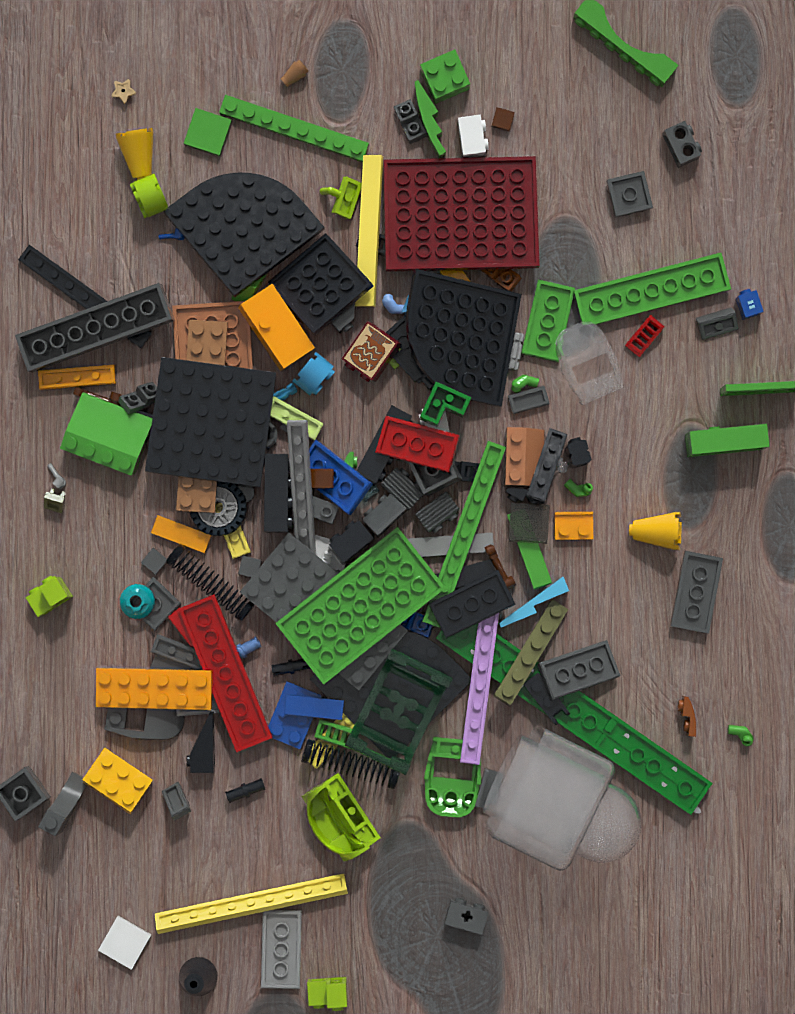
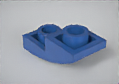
[401,612,434,638]

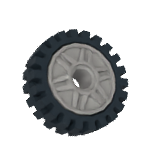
[190,482,247,536]

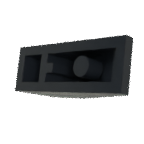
[187,711,215,773]

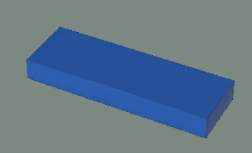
[284,695,344,720]

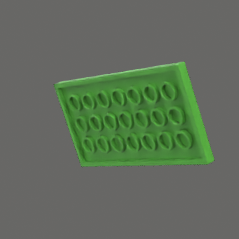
[275,527,446,685]

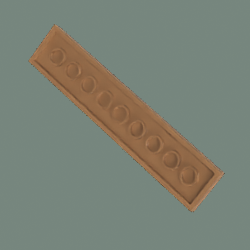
[176,320,228,513]

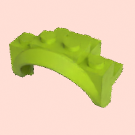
[301,773,381,861]

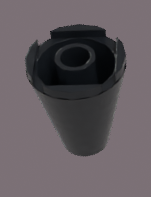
[179,957,218,996]

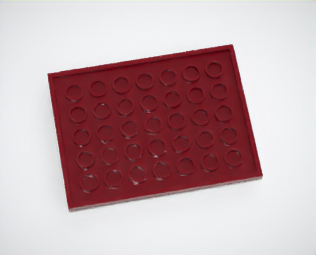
[384,156,540,272]

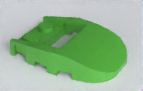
[424,737,481,817]

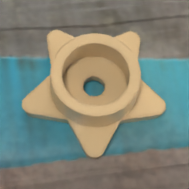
[112,79,136,104]

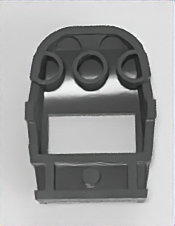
[104,707,185,740]

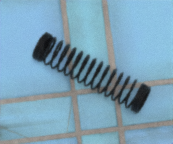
[166,544,255,622]
[301,739,401,790]

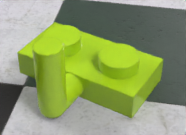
[319,176,362,219]

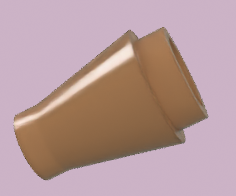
[280,60,309,87]

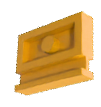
[554,512,593,540]

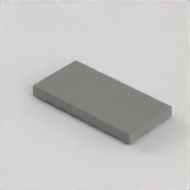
[261,909,302,989]

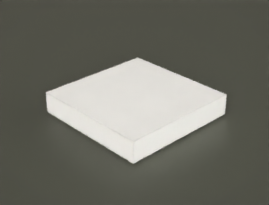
[98,916,151,970]

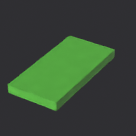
[521,280,575,362]
[720,381,795,396]

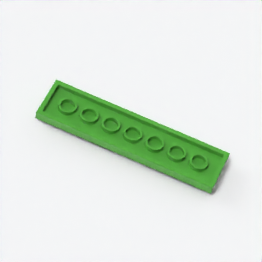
[574,253,731,328]

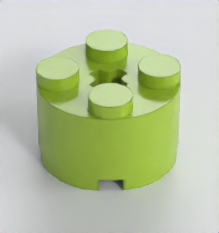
[130,174,169,219]

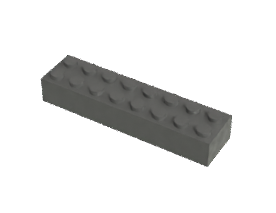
[15,283,175,373]

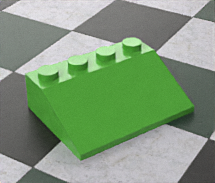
[60,392,153,476]

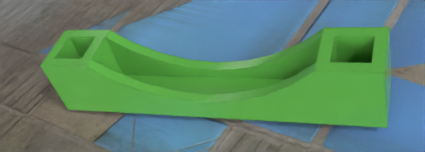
[573,0,678,87]

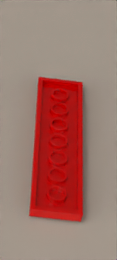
[178,594,273,752]

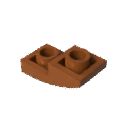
[480,269,522,292]
[677,696,696,737]

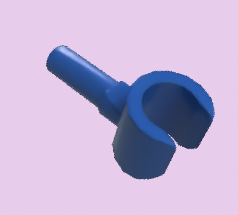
[159,228,185,240]

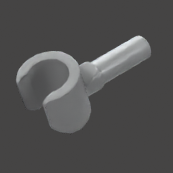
[47,463,66,490]

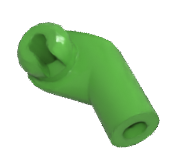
[564,479,593,497]

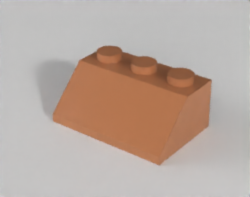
[504,427,544,487]

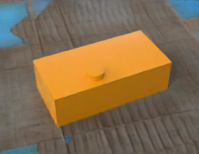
[238,284,315,371]

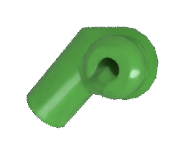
[511,375,539,393]
[728,725,754,747]

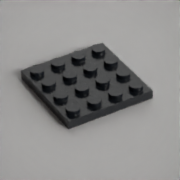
[268,233,374,336]

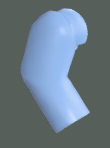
[382,294,404,314]

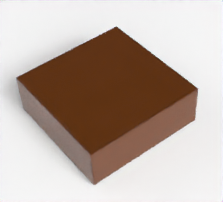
[491,107,515,132]

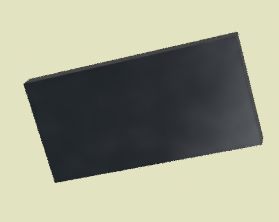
[429,570,515,639]

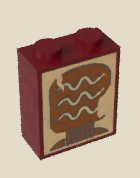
[342,321,402,382]

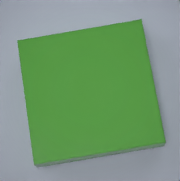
[183,108,232,156]

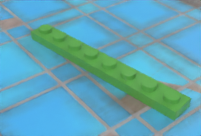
[219,95,369,162]

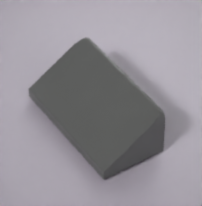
[696,308,739,340]

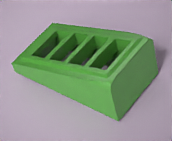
[314,719,359,749]

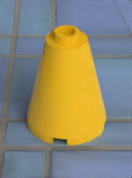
[115,128,154,180]
[629,512,682,550]

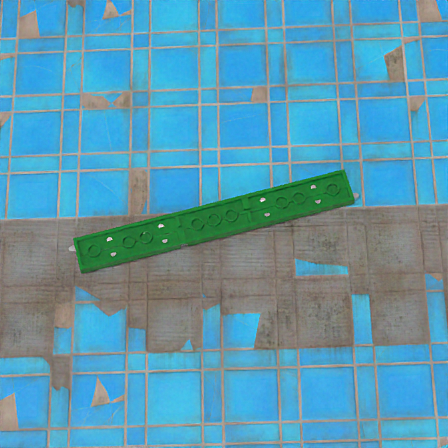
[436,624,713,815]

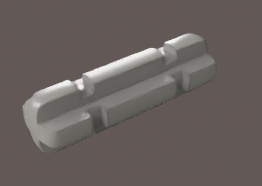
[509,332,524,370]

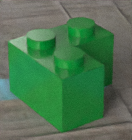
[420,382,471,427]

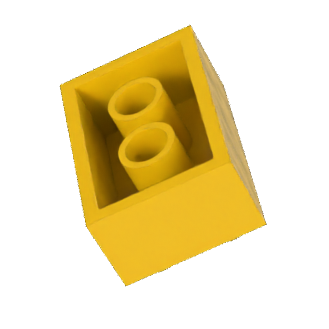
[82,748,153,815]

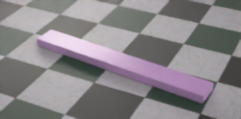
[460,613,499,765]

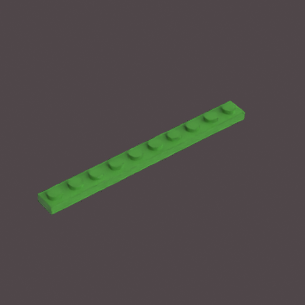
[422,441,506,628]

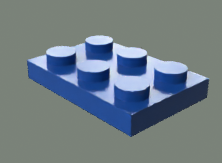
[269,681,322,749]

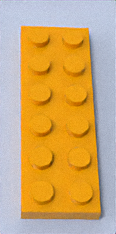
[96,668,212,710]

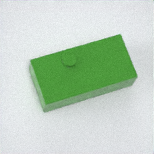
[685,424,770,457]

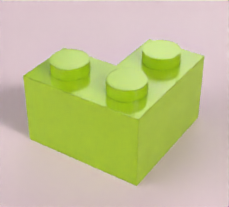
[26,576,73,617]
[307,977,348,1011]

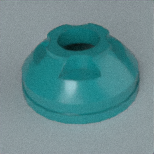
[120,584,155,619]

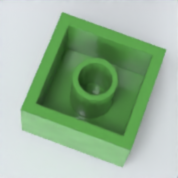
[420,49,470,104]

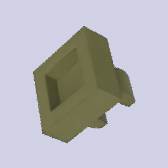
[44,488,65,513]

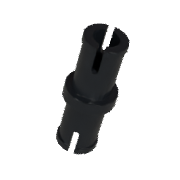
[271,659,311,677]
[225,778,266,803]

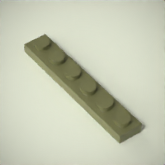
[493,599,568,707]

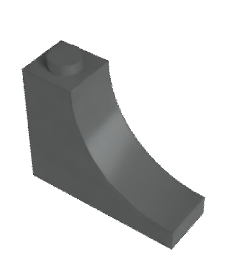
[38,772,87,836]

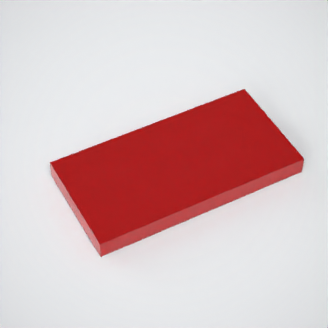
[375,416,460,473]

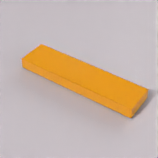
[38,365,116,390]

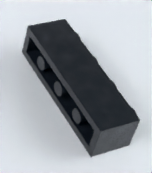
[357,405,413,484]

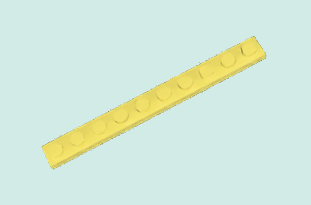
[155,874,348,934]

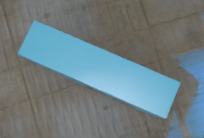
[498,577,569,628]

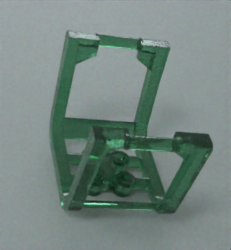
[345,648,453,775]

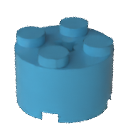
[292,352,335,396]

